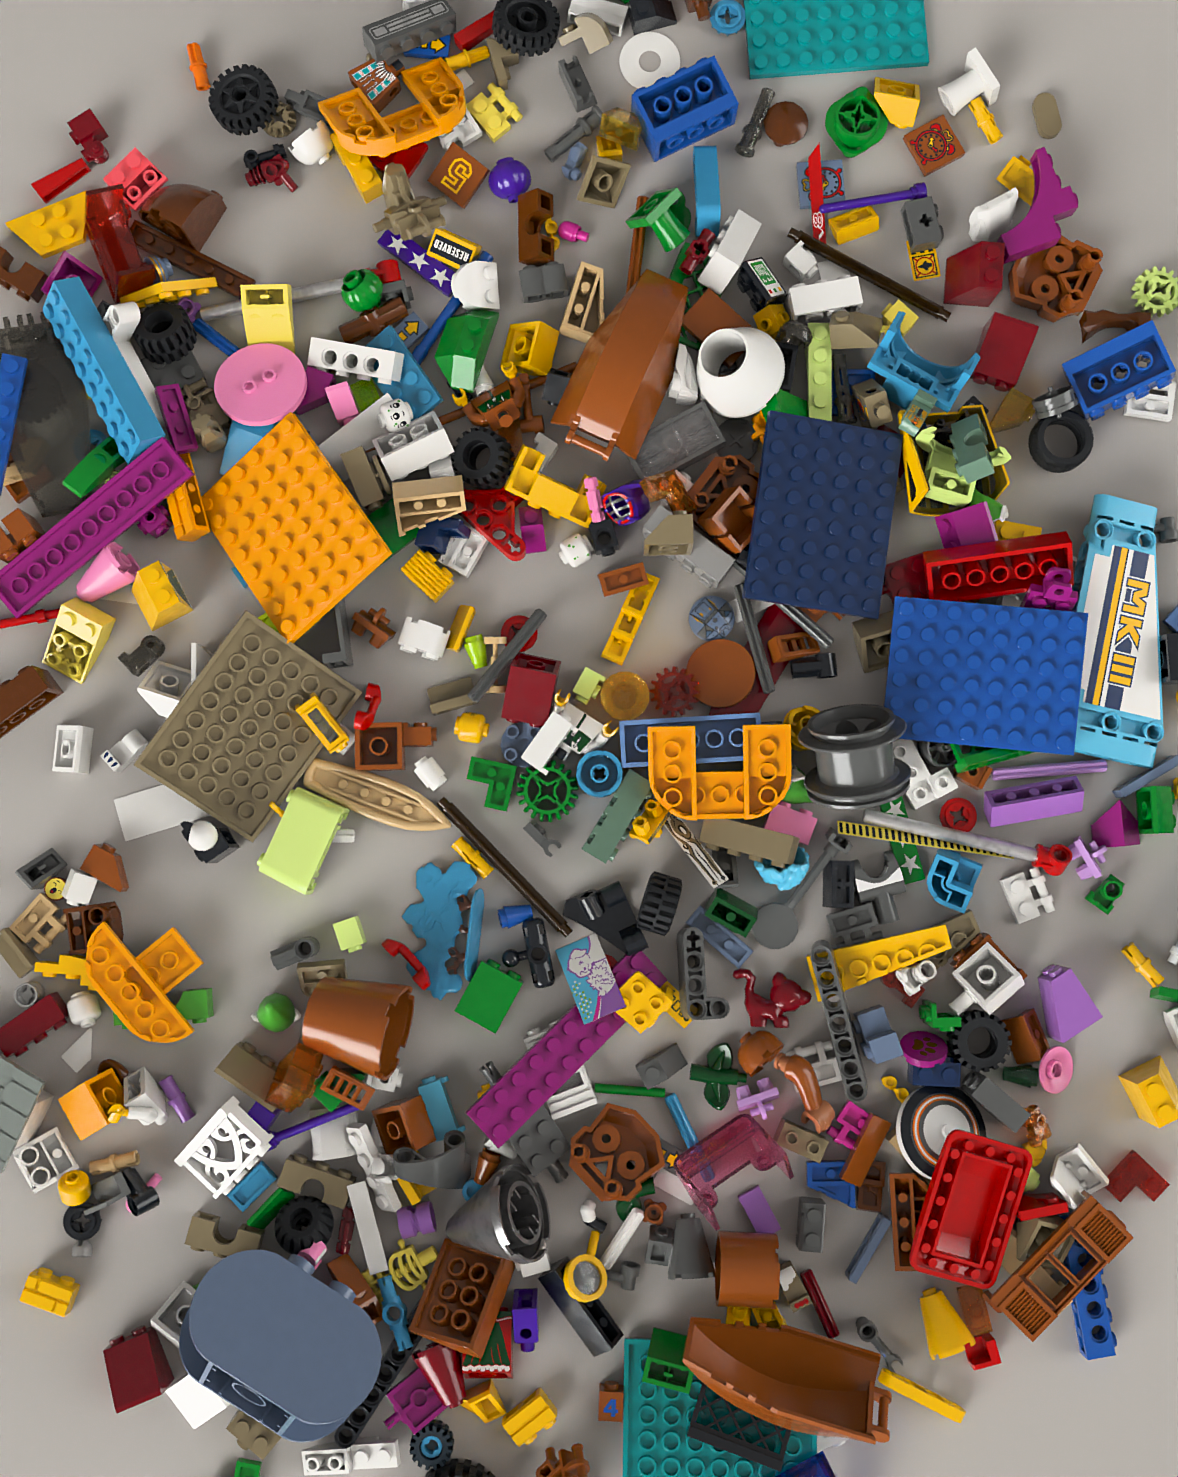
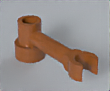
[518,373,545,434]

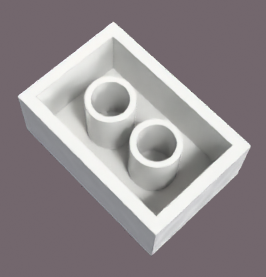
[784,275,863,330]
[372,411,455,481]

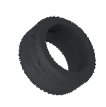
[1028,410,1094,473]

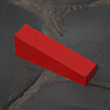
[454,10,494,52]
[31,158,91,204]

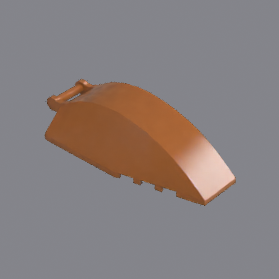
[550,269,689,462]
[682,1317,892,1445]

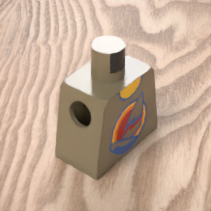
[851,378,893,429]

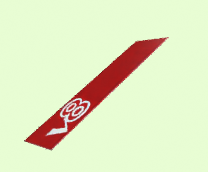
[808,142,826,244]

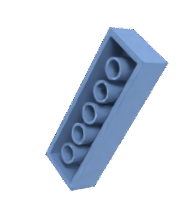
[619,713,761,768]

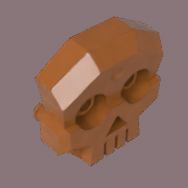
[1008,235,1103,323]
[687,454,759,543]
[569,1103,666,1202]

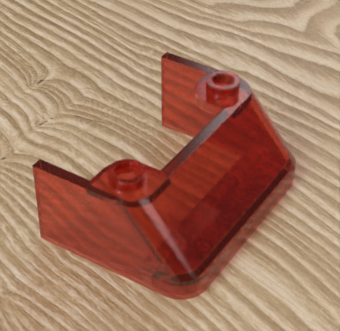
[84,184,156,304]

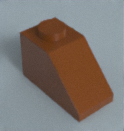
[80,843,129,892]

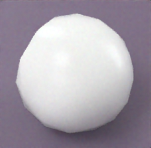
[189,821,218,851]

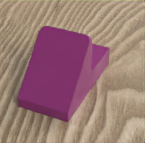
[518,506,547,554]

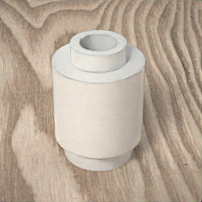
[414,756,447,791]

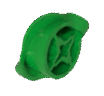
[825,86,888,158]

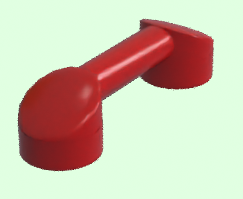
[354,683,381,730]
[381,939,431,991]

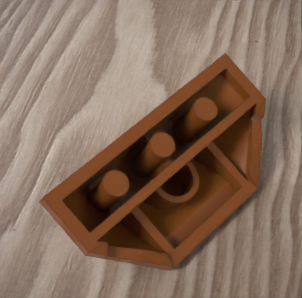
[889,1172,929,1271]

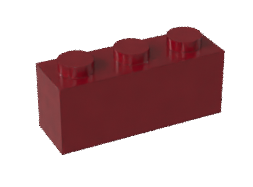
[0,992,69,1058]

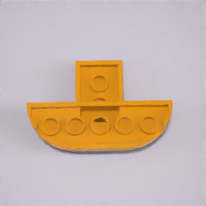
[85,921,204,1043]

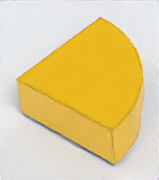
[1022,1136,1047,1168]

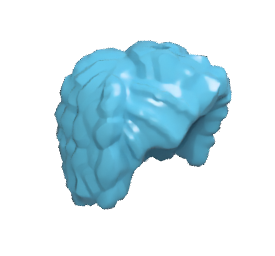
[753,846,810,891]

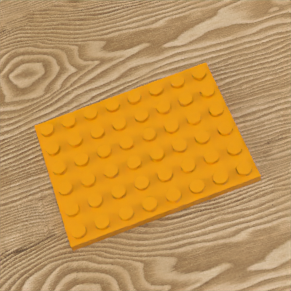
[202,412,393,643]

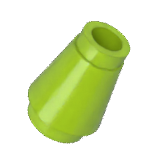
[463,634,488,669]

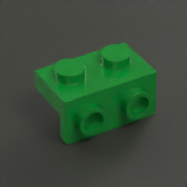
[919,999,962,1031]

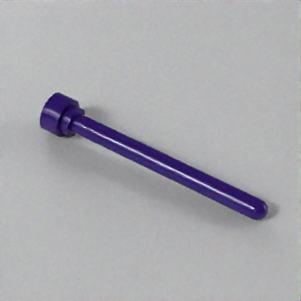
[819,182,927,214]
[267,1100,361,1151]

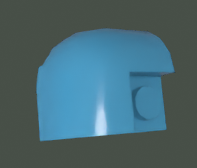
[927,849,983,914]

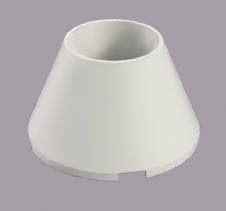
[696,327,785,418]

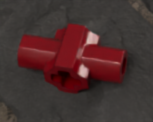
[679,228,716,276]

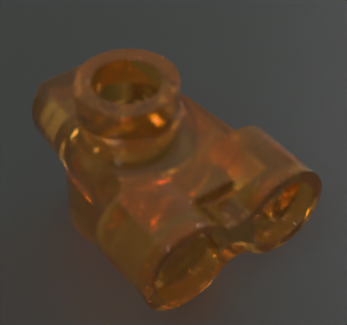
[1022,1105,1052,1148]

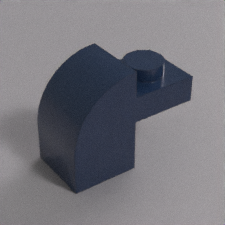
[414,517,471,555]

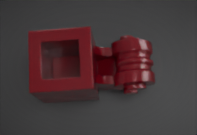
[67,108,109,164]

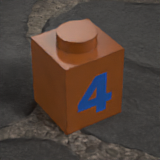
[598,1381,624,1422]

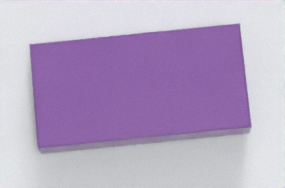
[738,1185,781,1233]

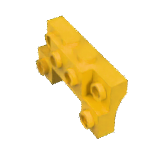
[504,444,607,529]

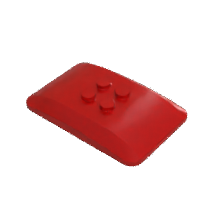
[909,1129,1033,1289]

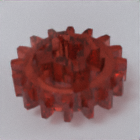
[649,666,700,717]

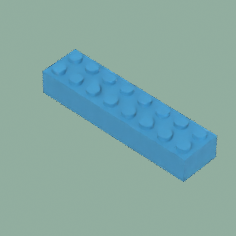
[43,276,166,465]

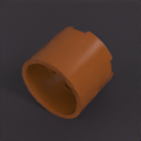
[715,1231,780,1309]

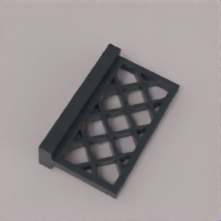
[686,1382,791,1472]

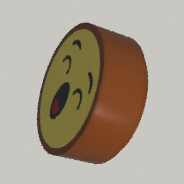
[44,877,66,901]

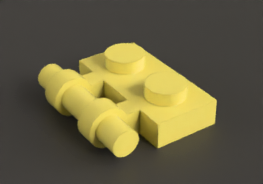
[466,82,523,143]

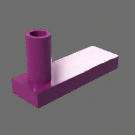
[154,383,199,454]

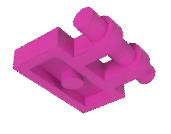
[826,1099,869,1152]

